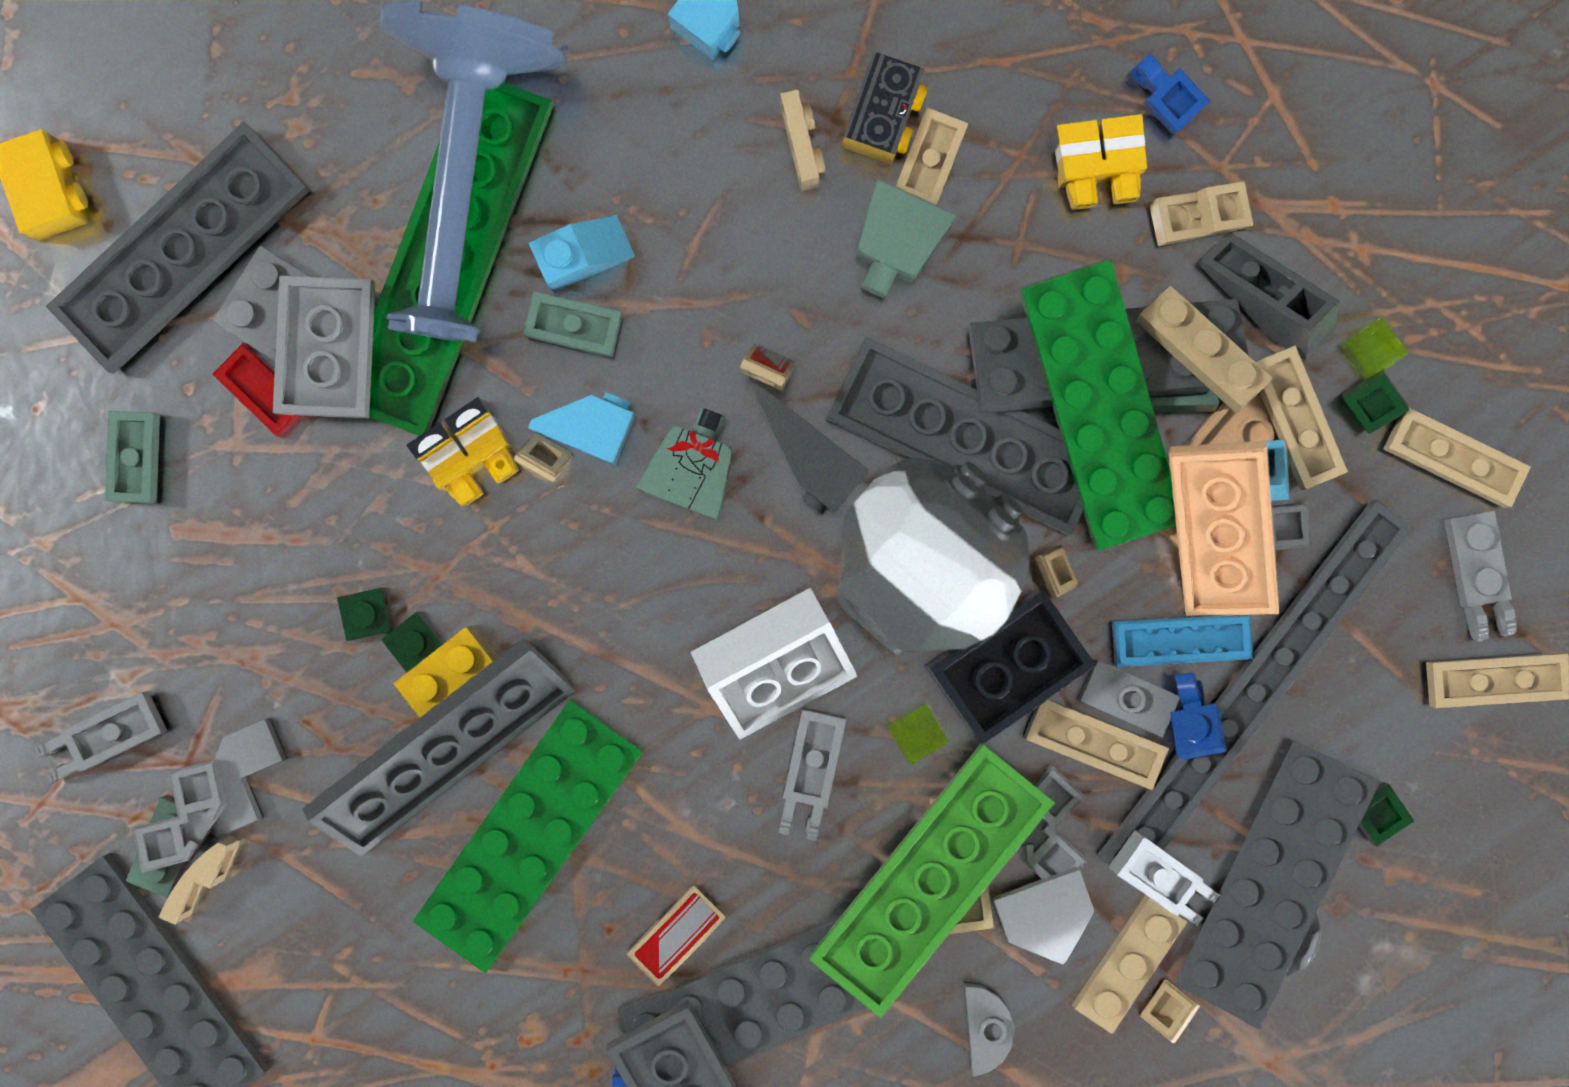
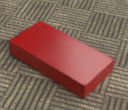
[212,342,301,438]

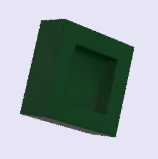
[1343,369,1409,434]
[337,587,394,641]
[381,611,445,672]
[1359,782,1415,847]

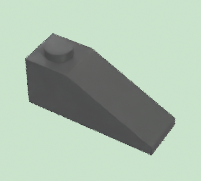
[1200,232,1340,361]
[755,386,869,515]

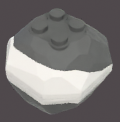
[836,459,1029,655]

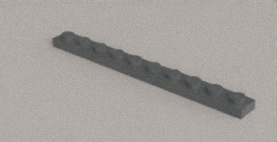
[1098,500,1413,865]

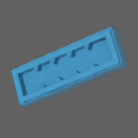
[1112,615,1253,667]

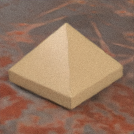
[514,433,574,482]
[1032,545,1078,599]
[1140,979,1200,1043]

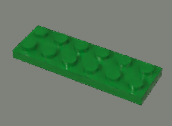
[1018,259,1176,551]
[412,698,644,974]

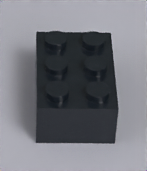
[926,589,1097,745]

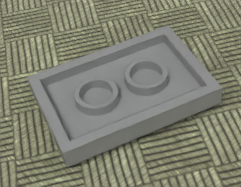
[212,246,309,361]
[273,276,375,418]

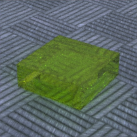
[1341,317,1408,379]
[887,703,949,765]

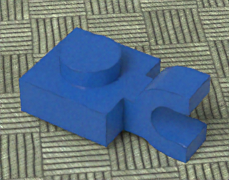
[1128,53,1210,135]
[1170,672,1227,760]

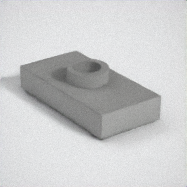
[1078,659,1180,738]

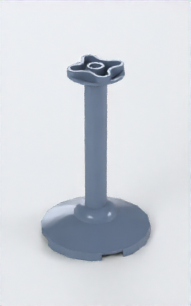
[378,0,568,342]

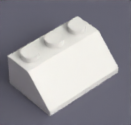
[691,587,858,740]

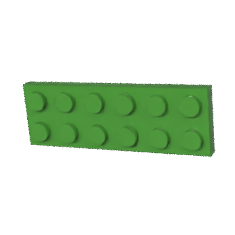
[809,744,1055,1018]

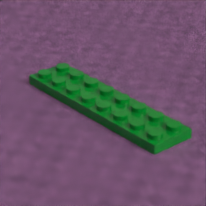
[369,82,554,436]

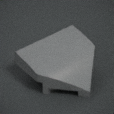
[992,866,1094,965]

